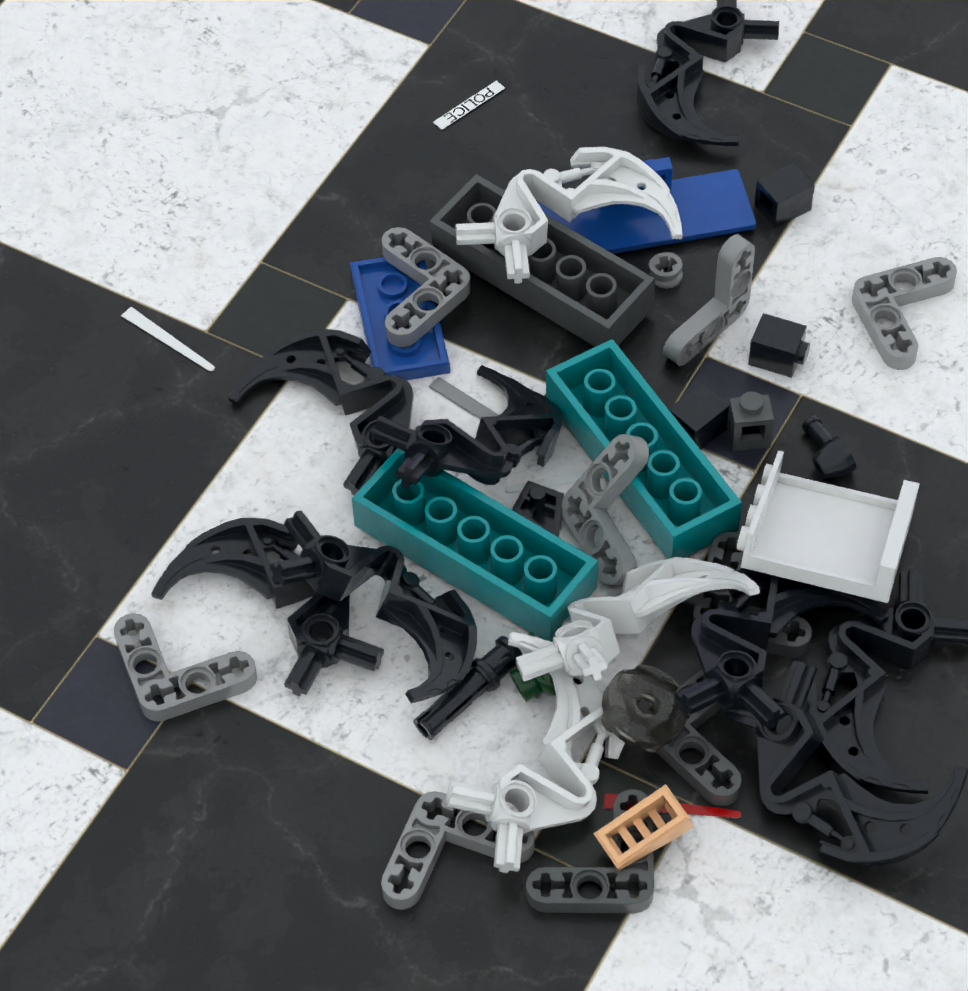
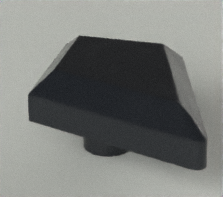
[511,480,564,537]

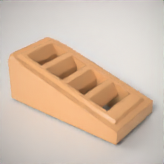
[593,784,694,871]

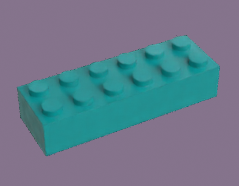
[546,339,742,559]
[352,448,598,642]

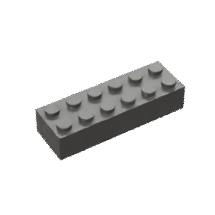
[429,174,655,347]

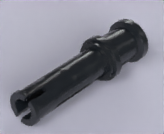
[413,636,523,740]

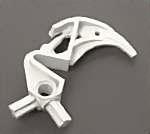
[455,147,683,284]
[516,557,760,682]
[445,632,626,873]

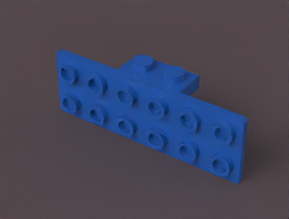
[538,157,756,254]

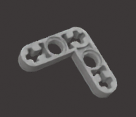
[381,227,471,347]
[663,234,755,366]
[852,257,957,370]
[561,434,649,587]
[114,613,257,722]
[381,791,535,910]

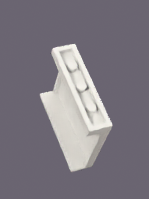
[737,450,920,603]

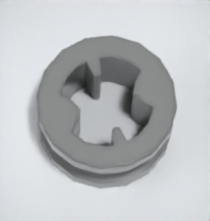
[649,252,683,288]

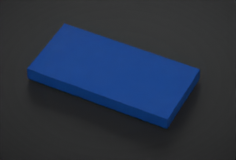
[350,255,450,380]

